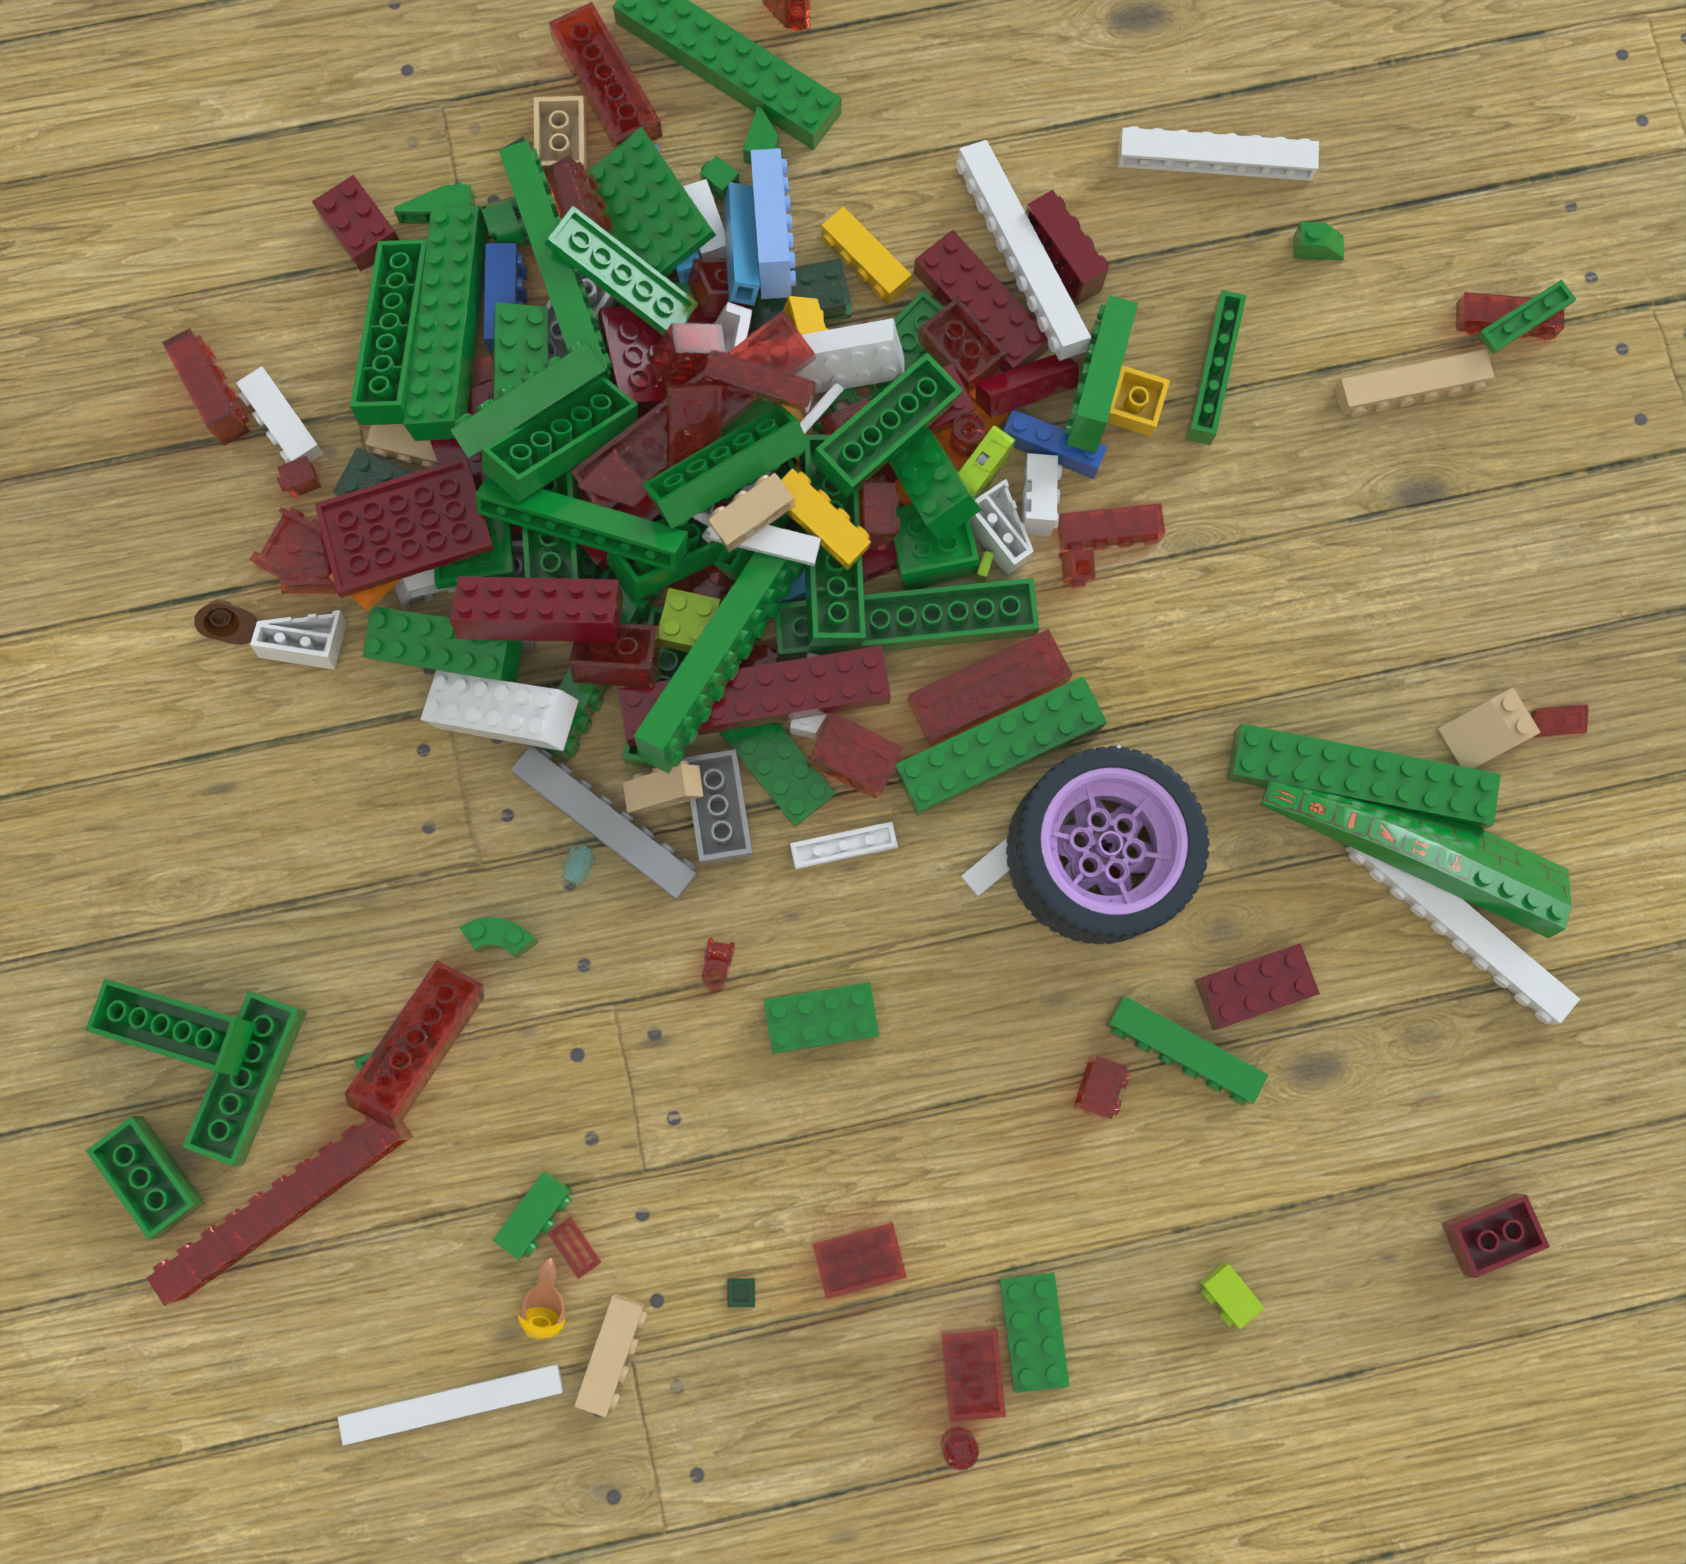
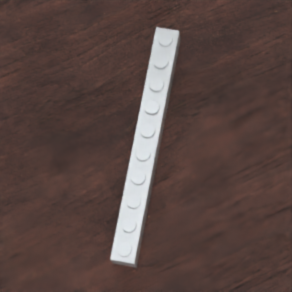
[956,140,1091,361]
[1345,846,1580,1025]

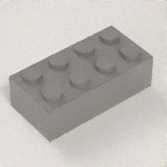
[684,749,753,866]

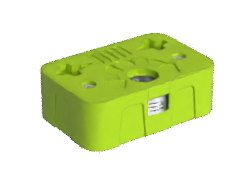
[959,425,1016,499]

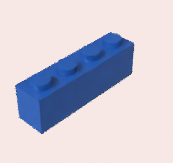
[1004,410,1108,479]

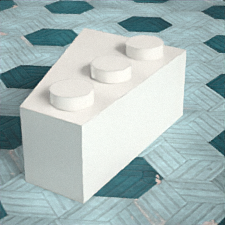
[969,479,1034,576]

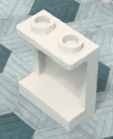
[703,302,752,386]

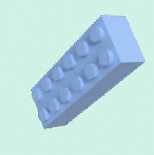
[751,148,796,299]

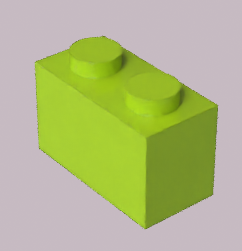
[1198,1262,1265,1329]

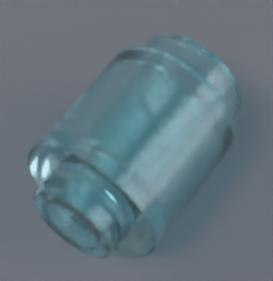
[561,844,596,885]

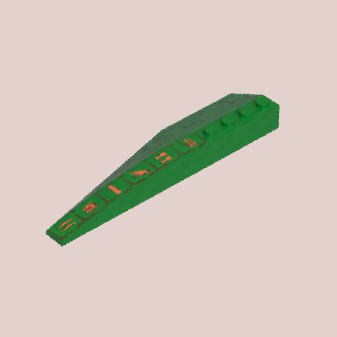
[1260,781,1571,939]

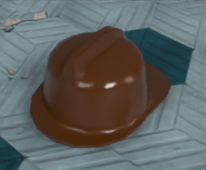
[194,600,258,645]

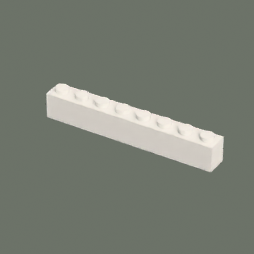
[1118,126,1319,181]

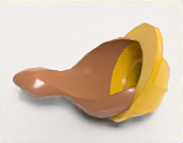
[517,1257,565,1341]

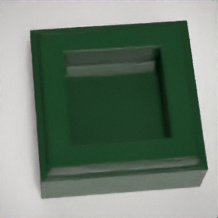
[727,1278,755,1308]

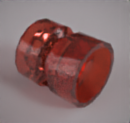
[949,412,986,457]
[940,1426,979,1471]

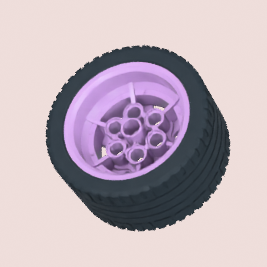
[1006,746,1209,944]

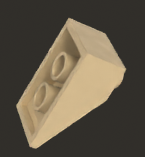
[1437,688,1541,769]

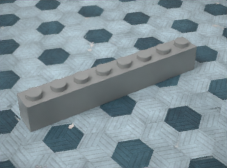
[511,746,698,901]

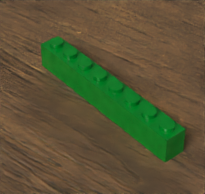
[475,476,688,572]

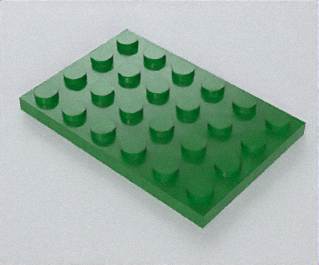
[565,127,716,277]

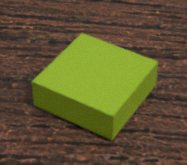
[975,551,994,583]

